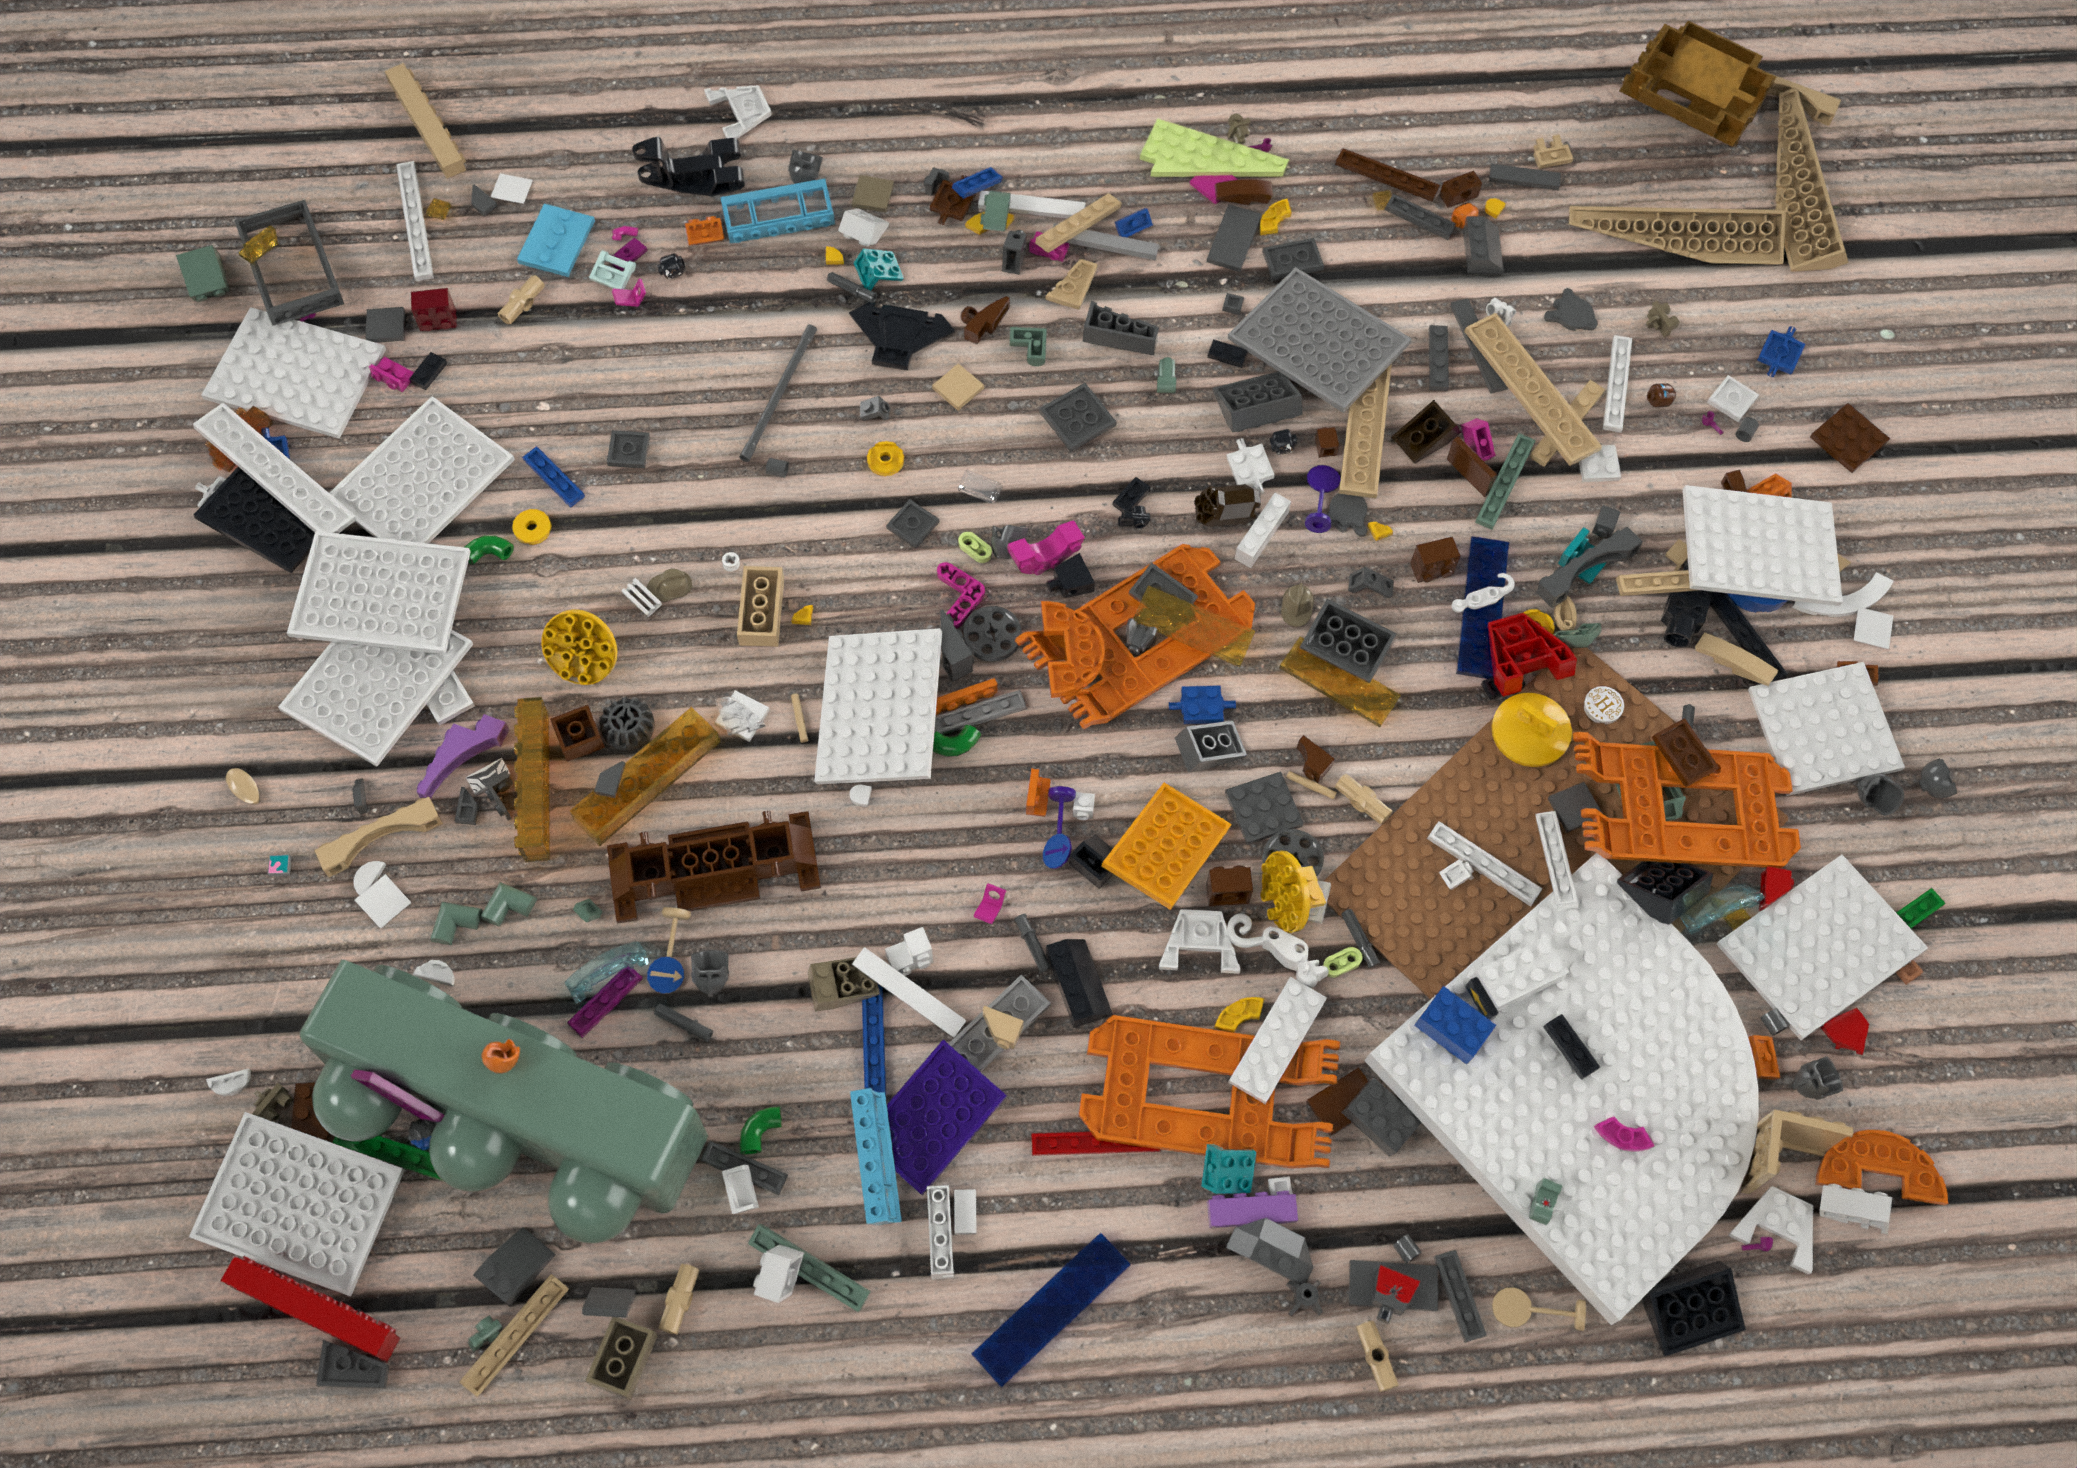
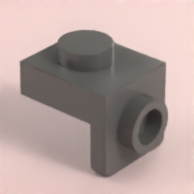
[923,167,950,196]
[860,396,890,421]

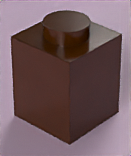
[1315,427,1339,458]

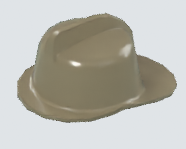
[646,568,692,602]
[1281,583,1314,627]

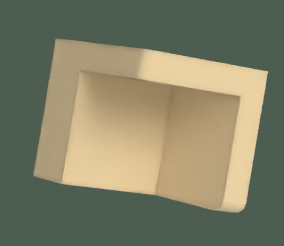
[1666,539,1688,571]

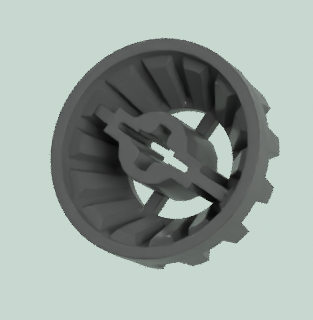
[599,696,655,751]

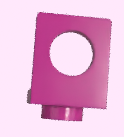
[612,279,646,307]
[973,883,1006,924]

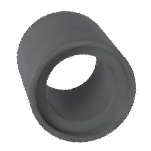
[1735,417,1759,442]
[766,458,789,478]
[1760,1008,1788,1036]
[1393,1234,1421,1264]

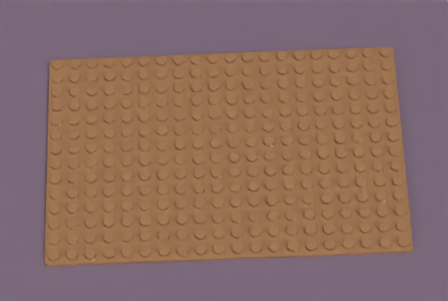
[1324,648,1788,1000]

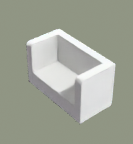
[722,1165,759,1214]

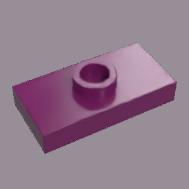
[609,237,648,272]

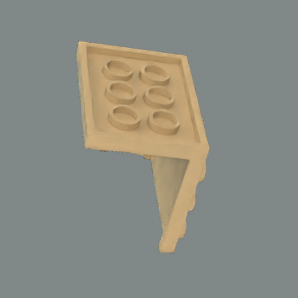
[1741,1109,1853,1194]

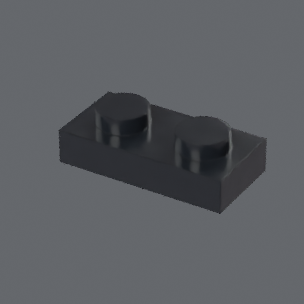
[1207,339,1248,368]
[409,352,447,390]
[1112,477,1151,512]

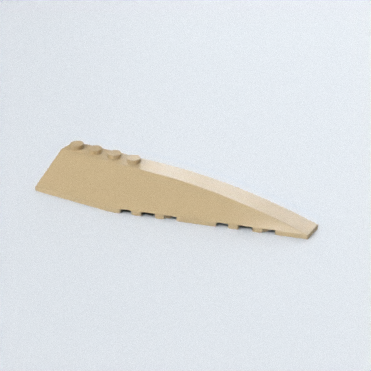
[1775,87,1849,272]
[1569,206,1786,265]

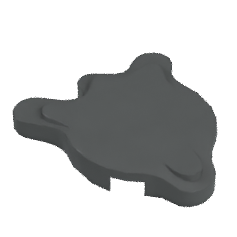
[1544,288,1598,331]
[1327,493,1367,537]

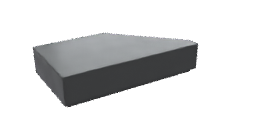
[471,184,497,216]
[594,761,626,798]
[352,778,368,814]
[455,787,480,825]

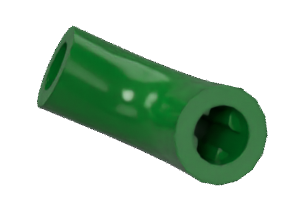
[464,536,514,565]
[933,725,981,757]
[740,1106,782,1155]

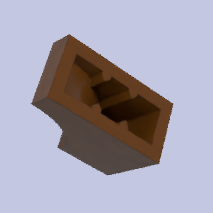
[1296,735,1335,783]

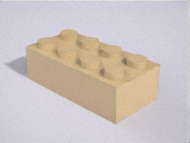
[737,566,784,647]

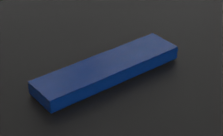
[522,446,585,508]

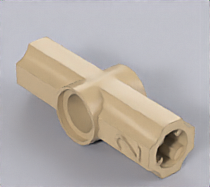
[498,275,545,325]
[1335,774,1393,825]
[659,1264,700,1335]
[1356,1320,1399,1392]

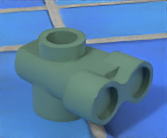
[467,1315,503,1352]

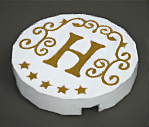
[1584,686,1624,724]

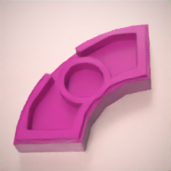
[1594,1116,1654,1152]

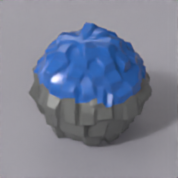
[408,1119,437,1150]

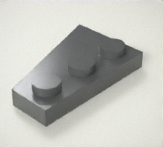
[316,1340,389,1389]

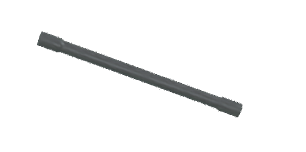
[739,324,817,462]

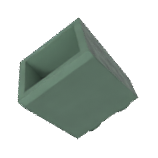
[176,245,230,302]

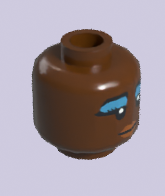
[1647,383,1676,408]

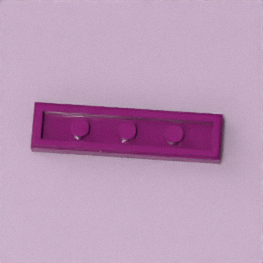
[567,963,643,1038]

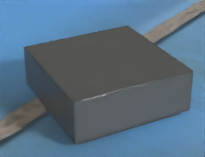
[1222,293,1244,315]

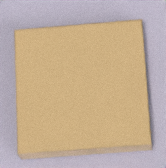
[932,363,984,411]

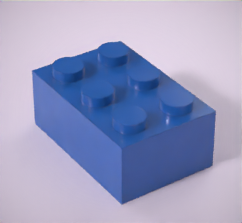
[1414,986,1496,1065]

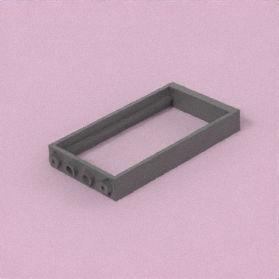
[234,200,344,326]

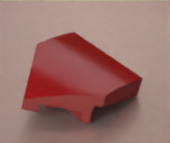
[1820,1008,1869,1055]

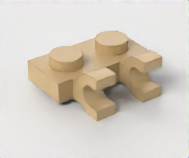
[1533,134,1573,169]

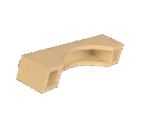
[1767,73,1841,126]
[314,797,443,877]

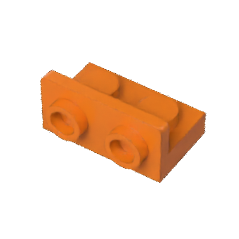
[685,216,724,246]
[1747,473,1792,498]
[1026,768,1051,817]
[1748,1035,1781,1080]

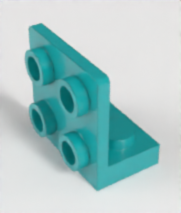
[853,248,904,291]
[1558,527,1607,584]
[1201,1144,1257,1194]

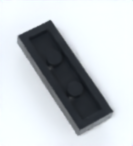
[1543,1014,1601,1080]

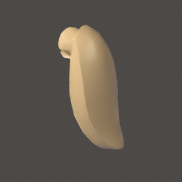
[1554,596,1577,630]
[226,768,260,805]

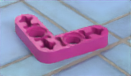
[937,562,985,629]

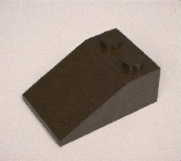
[1391,400,1461,464]

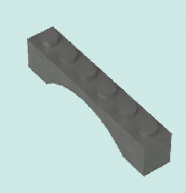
[1537,527,1643,608]

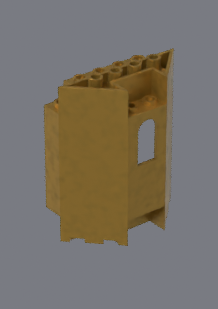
[1619,20,1777,147]

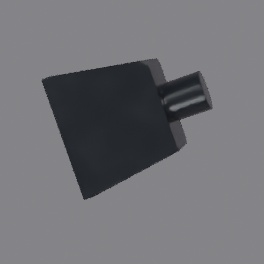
[1046,553,1095,598]

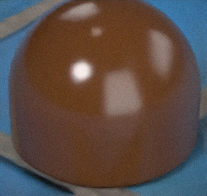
[960,306,978,324]

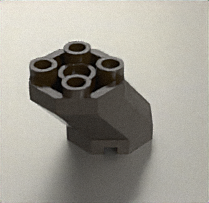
[1194,484,1261,527]

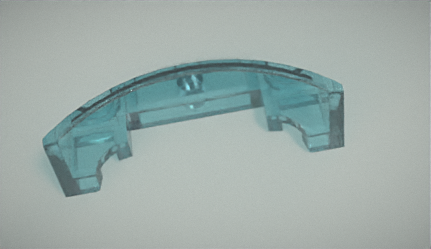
[1680,883,1765,935]
[564,941,650,1003]

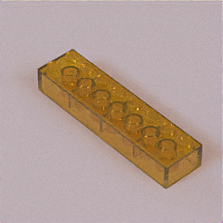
[514,697,550,862]
[569,707,721,846]

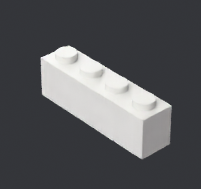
[1235,493,1291,568]

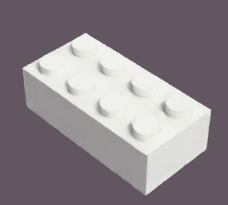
[1469,936,1569,1012]

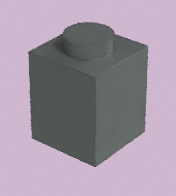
[1592,505,1621,538]

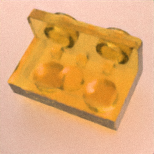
[238,225,278,264]

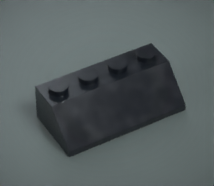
[1046,939,1113,1028]

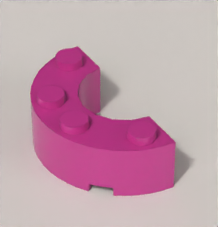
[1007,520,1085,575]

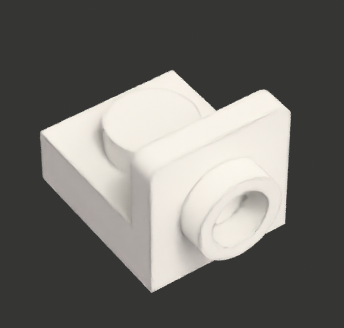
[1073,792,1095,820]
[1439,859,1474,890]

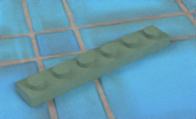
[1475,433,1536,530]
[748,1223,871,1312]

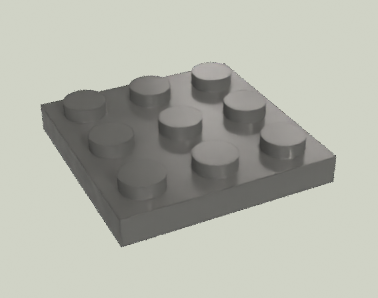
[1039,383,1117,452]
[1225,771,1304,845]

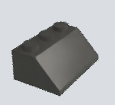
[1463,216,1504,273]

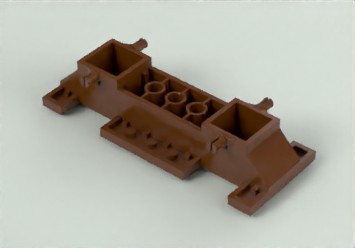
[607,810,821,924]

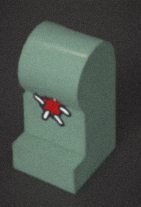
[1529,1178,1563,1225]

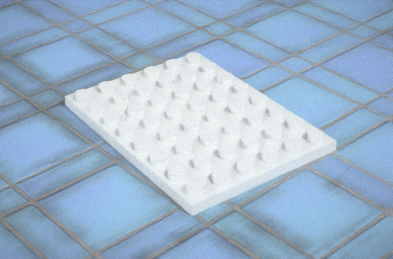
[201,307,386,439]
[329,396,515,544]
[1682,485,1843,606]
[287,531,470,654]
[814,628,942,784]
[278,629,473,766]
[1717,855,1928,1041]
[189,1112,405,1296]

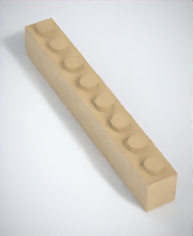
[385,63,466,179]

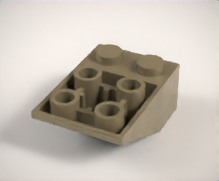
[807,957,880,1012]

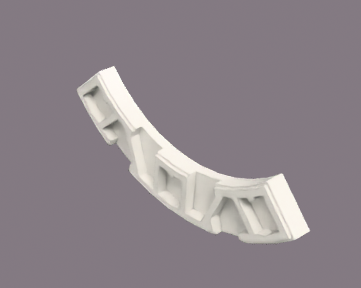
[1792,572,1894,617]

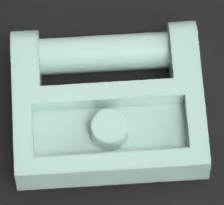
[589,250,636,289]

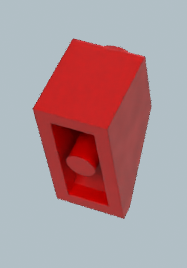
[1759,866,1794,911]

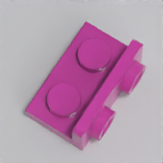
[1029,231,1070,262]
[369,356,414,392]

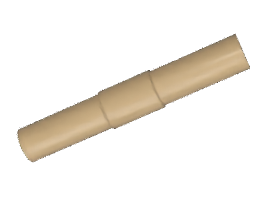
[791,694,808,743]
[1286,771,1337,799]

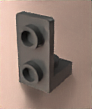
[1348,567,1394,598]
[485,770,513,820]

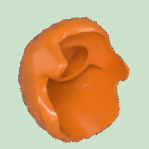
[481,1039,520,1073]

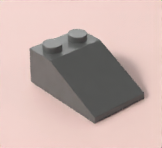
[1174,721,1247,773]
[473,1227,556,1307]

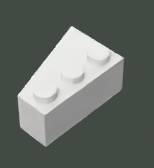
[1820,1184,1892,1235]

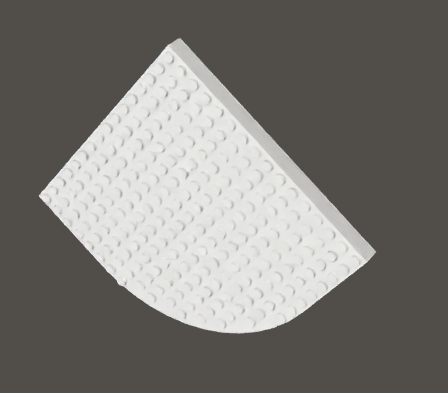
[1364,853,1759,1325]

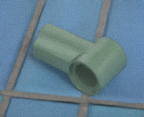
[1157,357,1176,394]

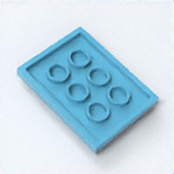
[517,204,595,277]

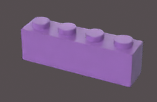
[1207,1191,1298,1228]

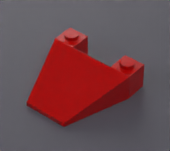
[1488,612,1577,697]

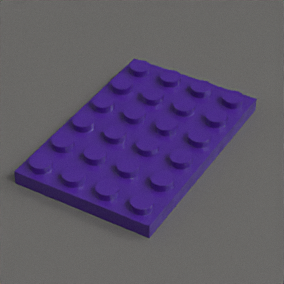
[878,1040,1007,1195]

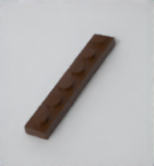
[1335,148,1440,202]

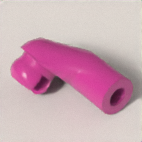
[612,226,638,241]

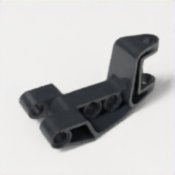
[632,137,745,197]

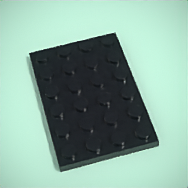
[193,467,315,574]

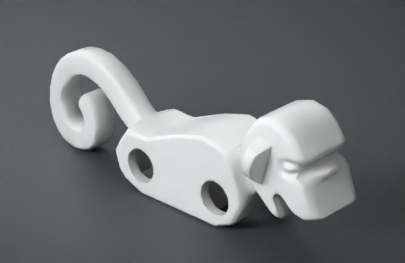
[1227,913,1329,988]

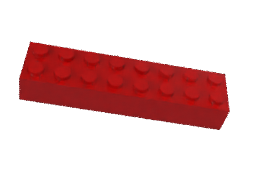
[220,1256,401,1362]

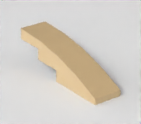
[1695,633,1778,686]

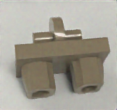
[1227,113,1251,144]
[1646,301,1680,338]
[252,1083,293,1123]

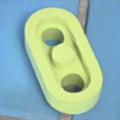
[958,532,992,563]
[1323,947,1362,978]

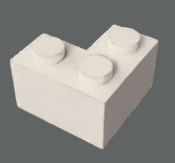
[885,927,933,976]

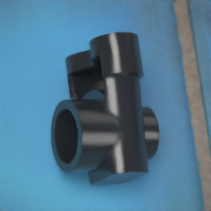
[1118,506,1150,529]

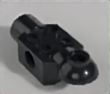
[1661,560,1713,648]

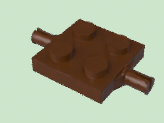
[930,175,976,225]

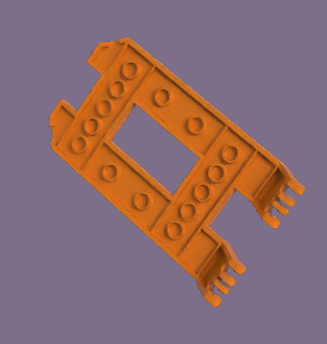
[1015,544,1255,729]
[1573,732,1801,869]
[1079,1015,1340,1169]

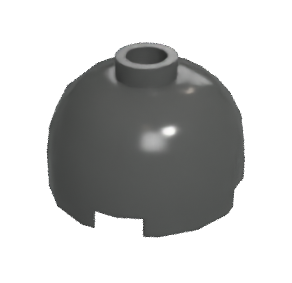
[1918,758,1957,799]

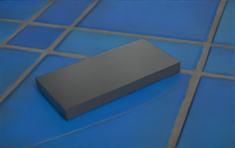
[1206,204,1262,272]
[1349,1260,1438,1312]

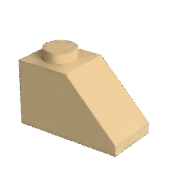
[983,1006,1023,1049]

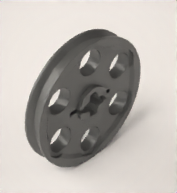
[963,606,1022,662]
[1262,829,1324,877]

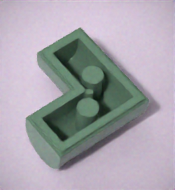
[1010,327,1047,367]
[1554,623,1602,648]
[480,882,538,927]
[430,901,483,945]

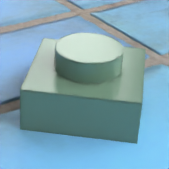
[573,899,603,923]

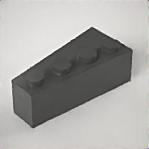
[1083,301,1159,356]

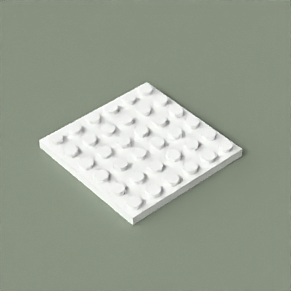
[1748,662,1905,796]

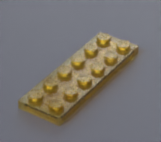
[1133,585,1255,667]
[1279,636,1401,727]

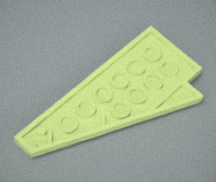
[1140,118,1289,177]

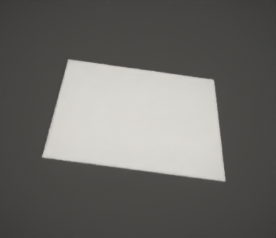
[491,173,533,204]
[1854,607,1893,649]
[355,874,411,929]

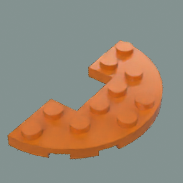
[1041,601,1105,698]
[1815,1130,1948,1205]

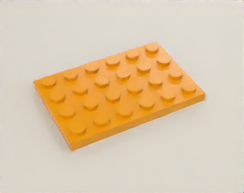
[1102,782,1232,910]

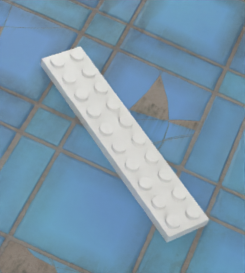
[193,403,356,534]

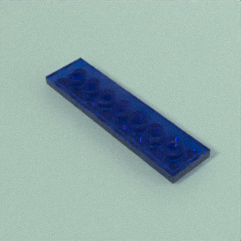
[1456,536,1509,679]
[971,1232,1131,1389]

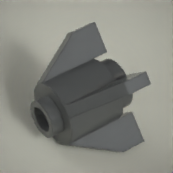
[1126,618,1157,654]
[1286,1280,1323,1317]

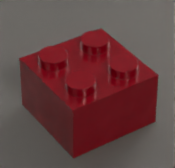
[411,288,457,331]

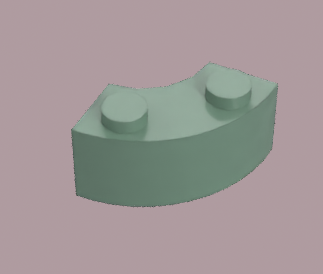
[980,191,1011,231]

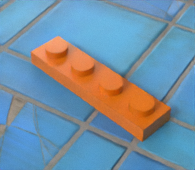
[936,678,998,715]

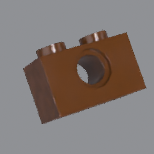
[1439,170,1482,208]

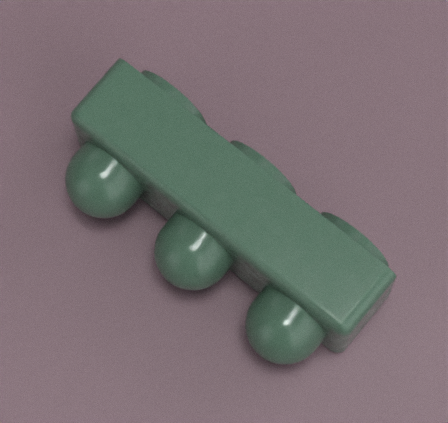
[300,959,708,1244]

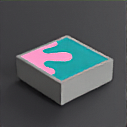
[267,854,292,877]

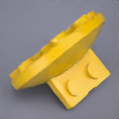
[541,609,617,685]
[1492,693,1572,767]
[1260,851,1326,933]

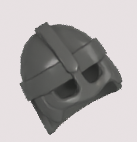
[788,149,823,184]
[991,525,1029,559]
[1857,773,1904,816]
[691,950,729,997]
[1792,1057,1843,1100]

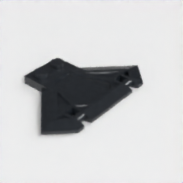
[849,302,955,371]

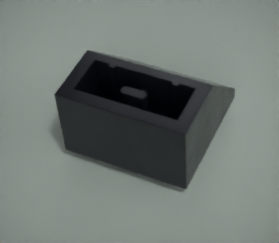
[1069,835,1113,889]

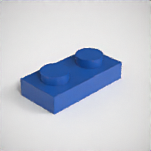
[1114,208,1153,237]

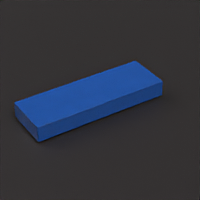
[952,167,1003,198]

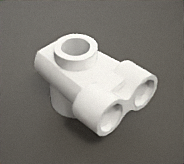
[1486,298,1516,327]

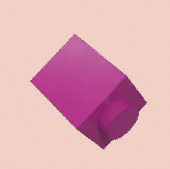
[1461,418,1496,461]

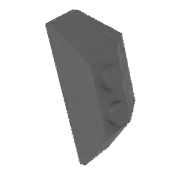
[1225,1218,1314,1285]

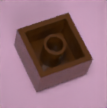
[1410,536,1461,583]
[550,705,605,762]
[1206,865,1253,907]

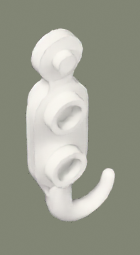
[1451,573,1515,613]

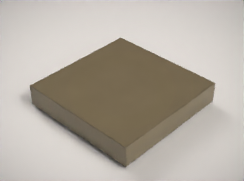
[852,175,894,213]

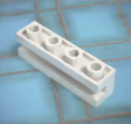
[927,1185,954,1279]

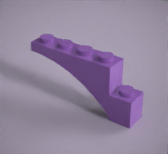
[417,714,509,799]

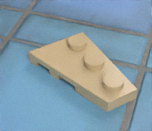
[1046,259,1098,310]

